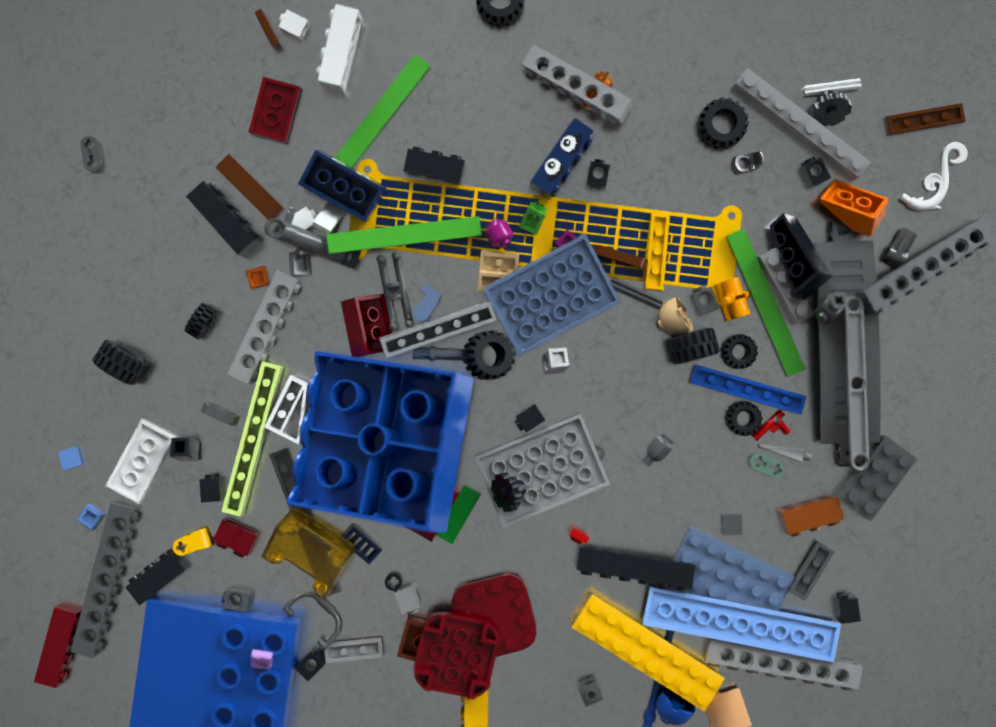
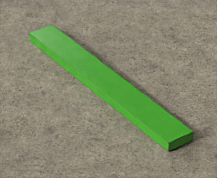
[335,54,430,167]
[326,216,482,254]
[726,229,806,377]

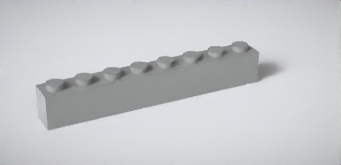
[733,68,871,180]

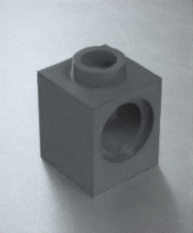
[691,285,719,316]
[221,587,252,613]
[577,677,604,707]

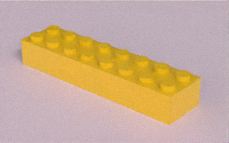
[571,594,725,712]

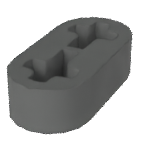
[80,136,103,173]
[201,402,237,426]

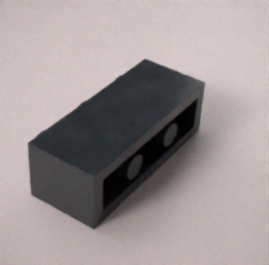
[403,146,465,185]
[125,550,189,606]

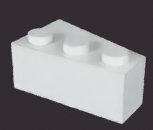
[265,375,309,444]

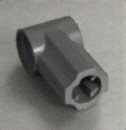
[882,227,917,268]

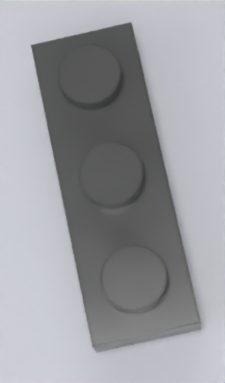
[788,541,835,601]

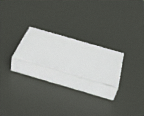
[312,202,346,234]

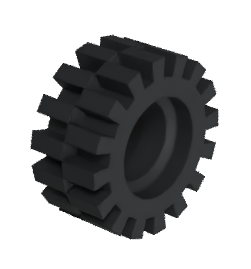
[184,302,217,340]
[721,334,758,369]
[726,401,763,436]

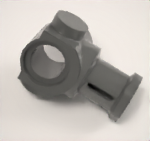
[814,292,848,324]

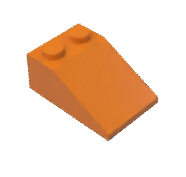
[819,179,889,237]

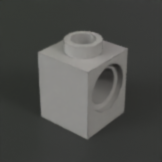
[542,348,570,374]
[393,584,421,615]

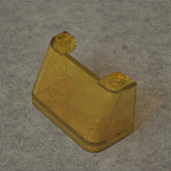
[261,509,355,599]

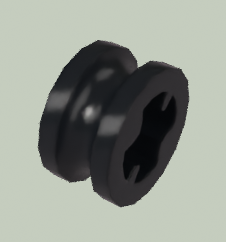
[385,573,402,591]

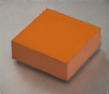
[246,266,270,290]

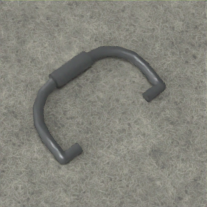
[283,592,341,650]

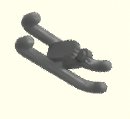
[376,252,413,331]

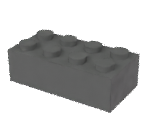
[836,435,917,521]

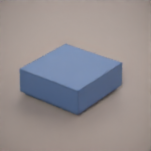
[58,446,83,470]
[77,504,105,531]

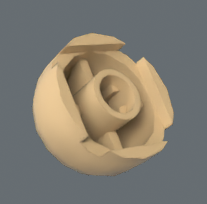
[658,297,694,336]

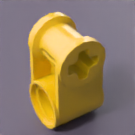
[173,528,213,556]

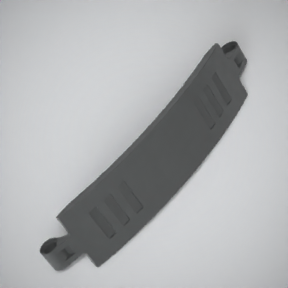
[814,219,881,467]

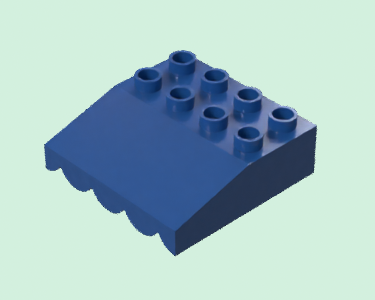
[287,351,474,533]
[129,596,303,727]

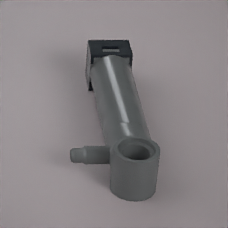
[264,207,361,269]

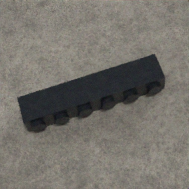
[576,546,696,591]

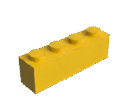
[461,690,488,727]

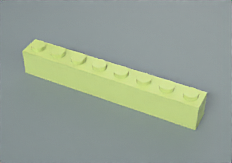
[221,362,284,516]

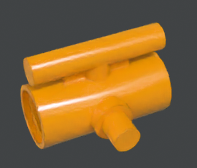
[715,277,750,321]

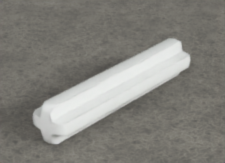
[804,78,862,97]

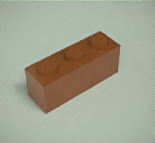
[779,496,844,537]

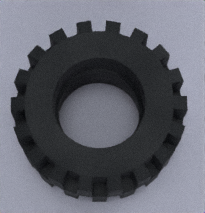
[476,0,524,26]
[698,97,749,149]
[667,327,720,364]
[462,330,516,380]
[92,340,147,385]

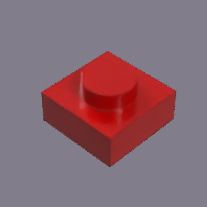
[569,526,590,545]

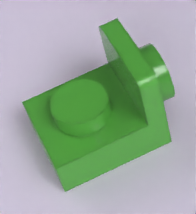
[519,202,548,235]

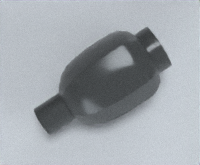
[644,435,674,467]

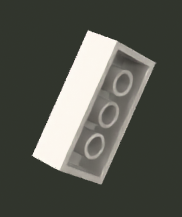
[316,4,362,93]

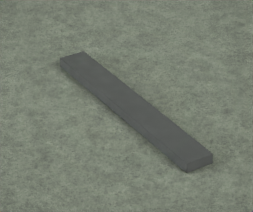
[269,448,342,598]

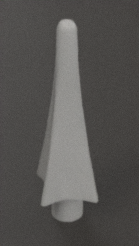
[758,444,811,462]

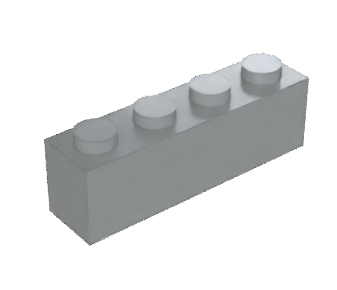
[757,247,814,325]

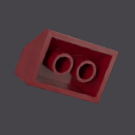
[341,293,392,357]

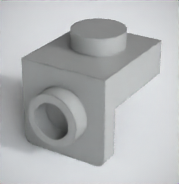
[289,248,315,276]

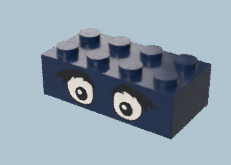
[529,117,594,199]
[298,149,387,222]

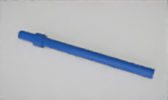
[643,630,675,727]

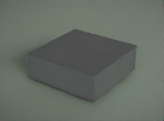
[722,515,742,535]

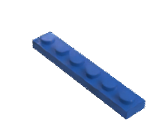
[689,364,807,415]

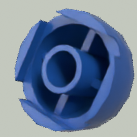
[656,687,696,725]

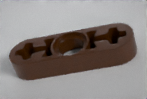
[593,244,648,269]

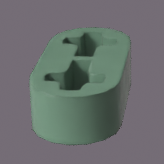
[749,453,785,478]

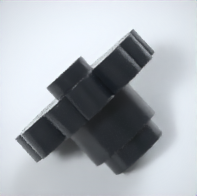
[811,90,852,126]
[491,472,526,512]

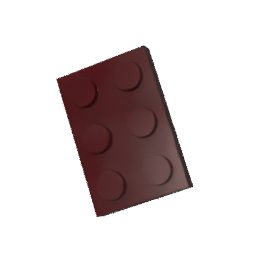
[248,77,301,143]

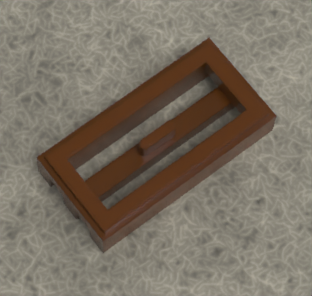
[255,9,281,50]

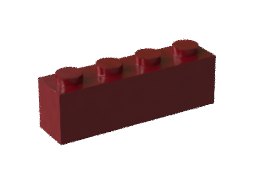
[34,605,81,688]

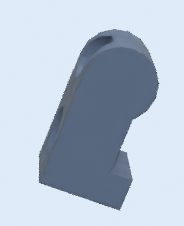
[413,284,443,322]

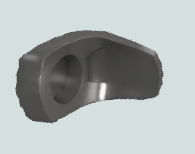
[732,151,764,173]

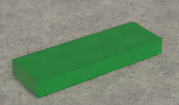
[436,485,481,545]

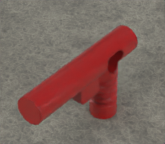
[752,410,792,441]

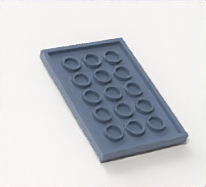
[483,234,621,356]
[661,526,795,611]

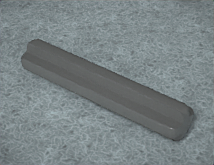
[610,278,663,309]

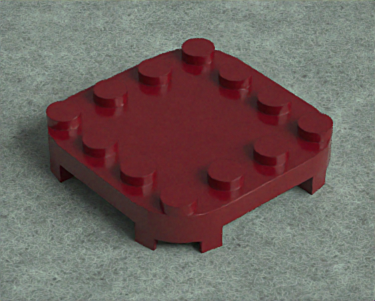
[452,573,537,657]
[413,612,500,699]

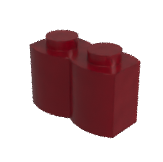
[213,518,259,558]

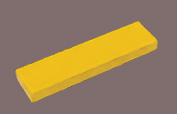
[644,213,670,291]

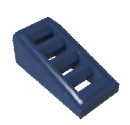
[340,524,382,565]

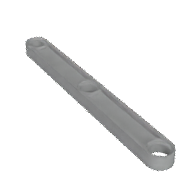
[844,296,869,470]

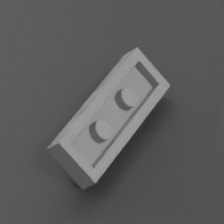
[324,637,384,663]

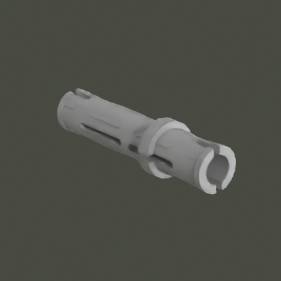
[412,346,466,361]

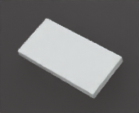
[105,419,176,505]

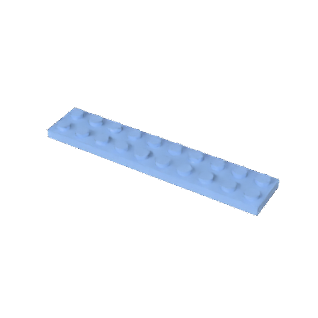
[642,586,841,663]

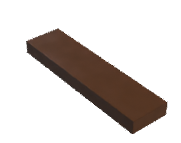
[885,103,966,136]
[215,154,284,220]

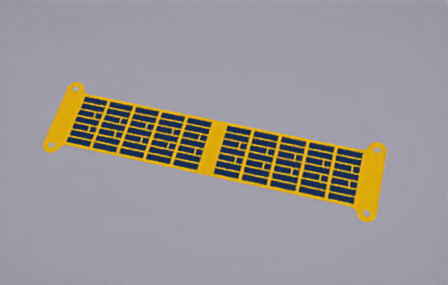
[349,159,742,306]

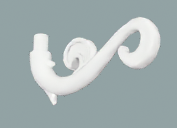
[900,142,968,211]

